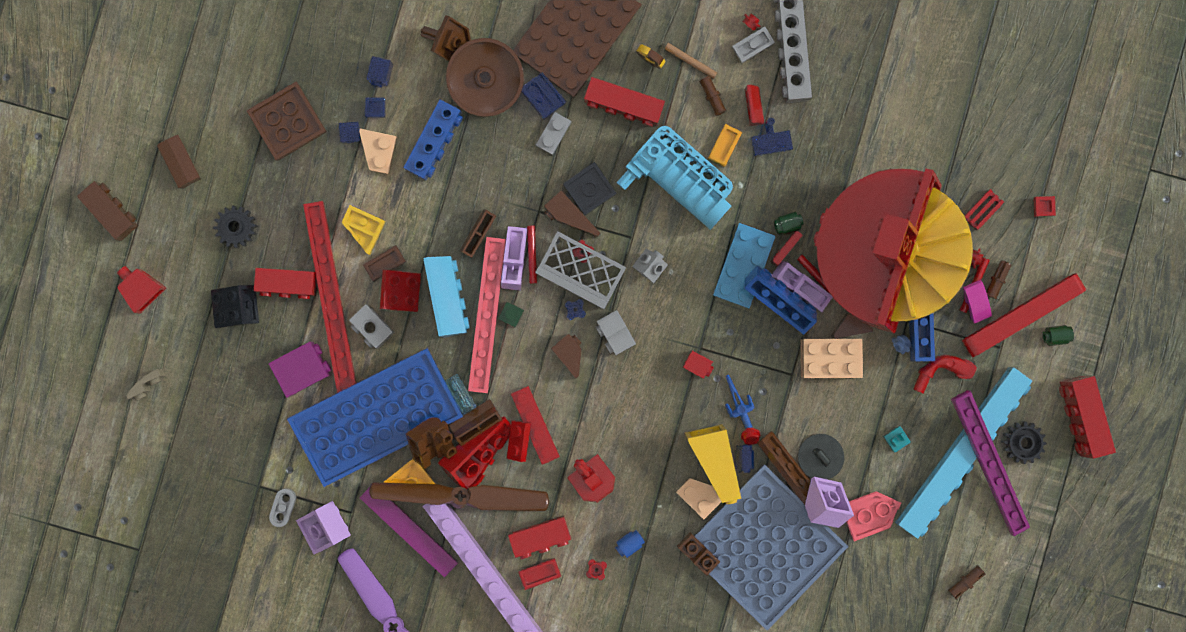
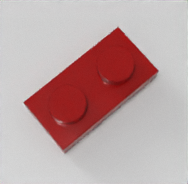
[506,420,531,462]

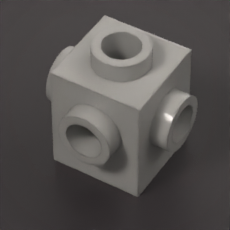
[632,248,668,283]

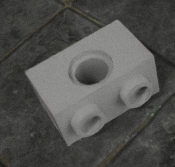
[349,304,395,349]

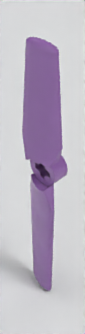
[338,548,409,632]

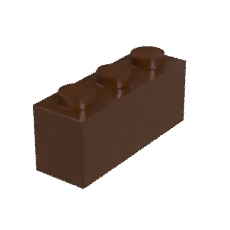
[77,181,138,241]

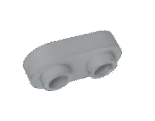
[269,488,296,527]

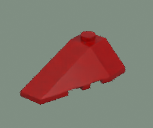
[438,416,511,489]

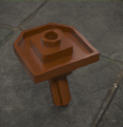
[421,15,471,62]

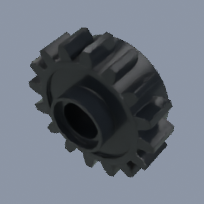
[213,205,258,248]
[1001,421,1047,464]

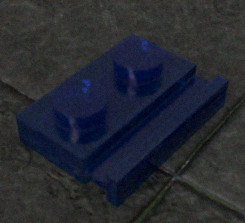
[521,72,566,120]

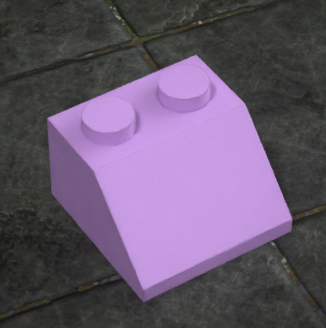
[805,477,854,528]
[296,501,351,554]

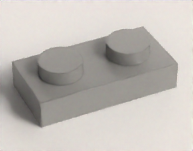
[731,27,775,64]
[536,112,572,156]

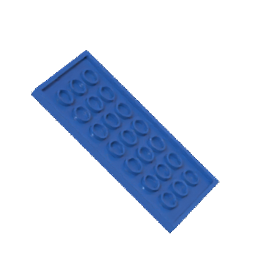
[287,347,463,487]

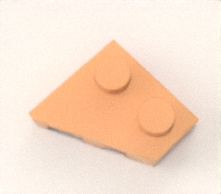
[359,129,397,175]
[676,478,721,519]

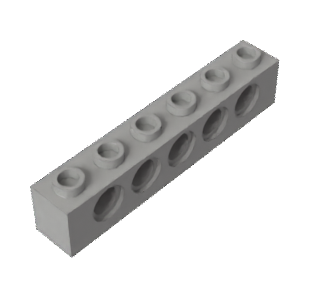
[773,0,812,103]

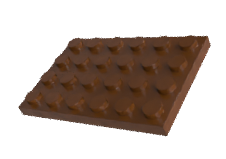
[513,0,642,98]

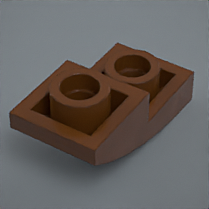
[677,532,720,576]

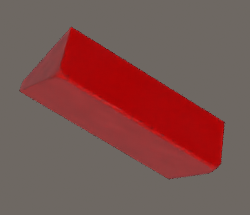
[744,85,764,126]

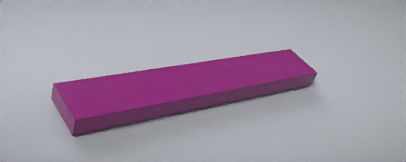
[360,487,458,578]

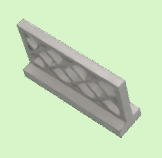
[535,231,626,309]

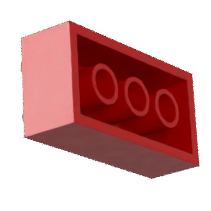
[1059,376,1116,459]

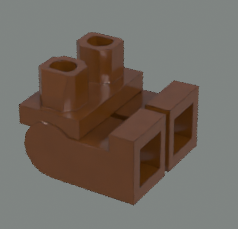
[406,417,457,469]

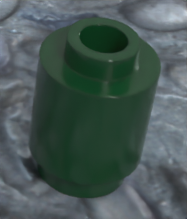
[774,211,804,235]
[1042,325,1074,346]

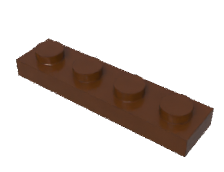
[757,431,811,505]

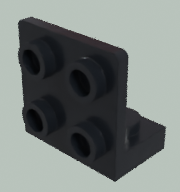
[211,285,259,328]

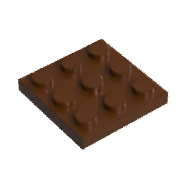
[247,81,327,161]

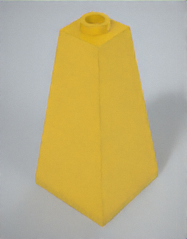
[685,424,741,504]

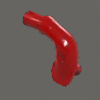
[913,355,977,394]

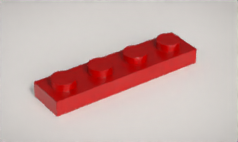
[511,386,560,465]

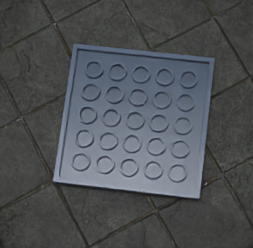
[694,464,849,631]

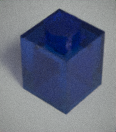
[367,56,393,88]

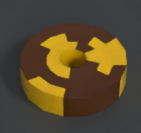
[636,44,666,69]

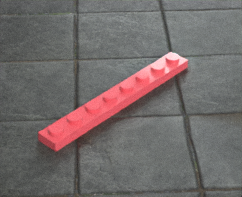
[468,237,506,393]

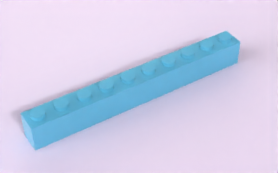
[895,367,1032,539]

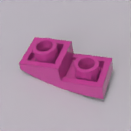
[963,280,992,324]

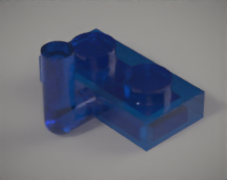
[751,118,793,157]

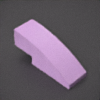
[501,226,527,290]
[772,261,832,312]

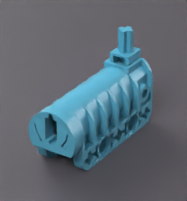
[616,126,733,230]

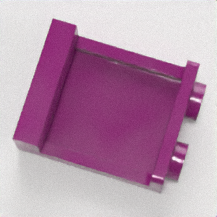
[268,341,331,398]

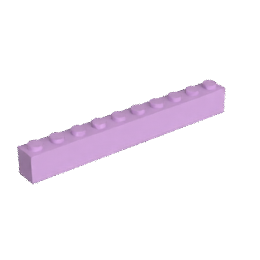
[423,504,543,632]

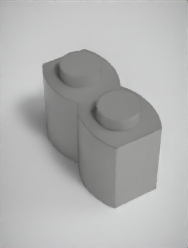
[596,310,636,355]

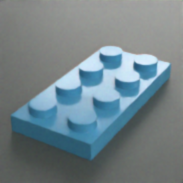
[713,223,775,309]

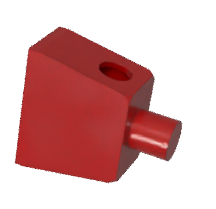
[117,266,167,314]

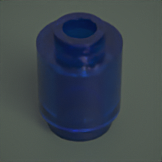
[735,445,754,473]

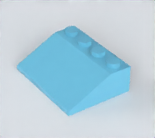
[423,256,470,338]

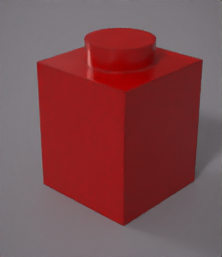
[682,350,714,379]

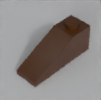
[544,191,601,237]

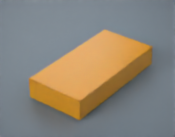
[708,124,742,167]

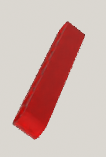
[962,273,1087,357]

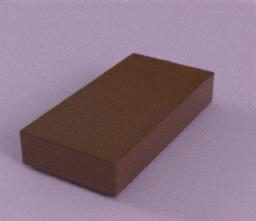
[363,245,406,282]

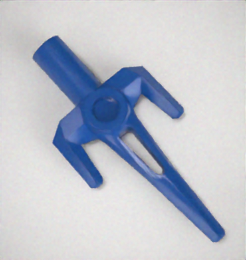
[725,375,754,429]

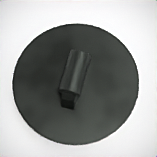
[798,434,844,480]

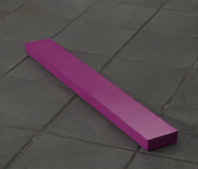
[951,390,1030,536]

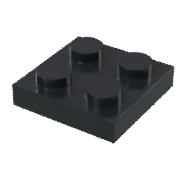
[563,162,617,216]

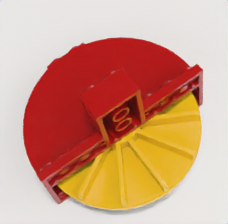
[814,168,973,334]

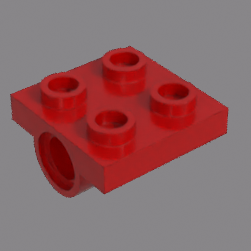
[380,270,421,312]

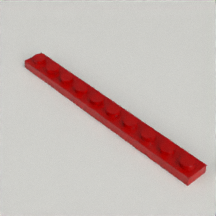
[303,201,356,393]

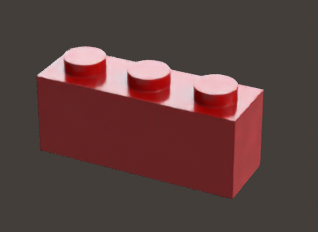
[254,268,317,299]
[508,516,571,559]

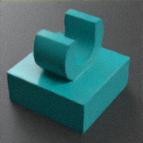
[883,426,911,453]

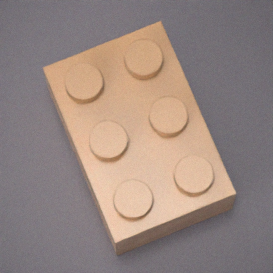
[800,339,863,378]

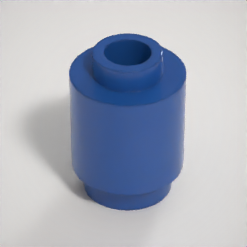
[615,530,645,558]

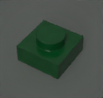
[498,302,524,328]

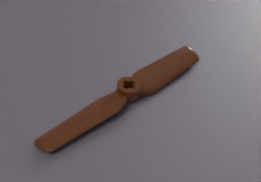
[369,482,549,511]

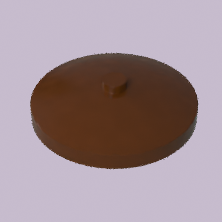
[446,38,524,117]

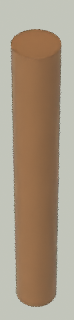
[665,43,717,79]

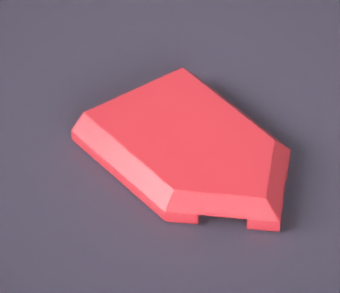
[846,491,901,542]

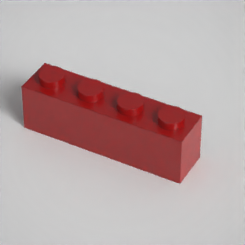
[584,77,665,127]

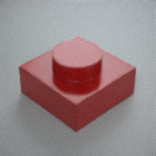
[1033,196,1056,217]

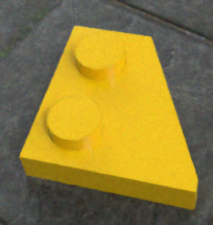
[342,205,386,255]

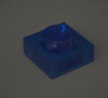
[365,97,386,118]
[339,122,361,143]

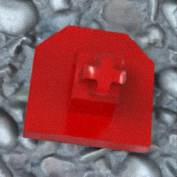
[567,454,615,503]

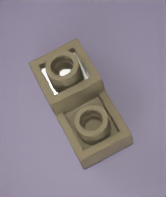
[126,369,166,401]

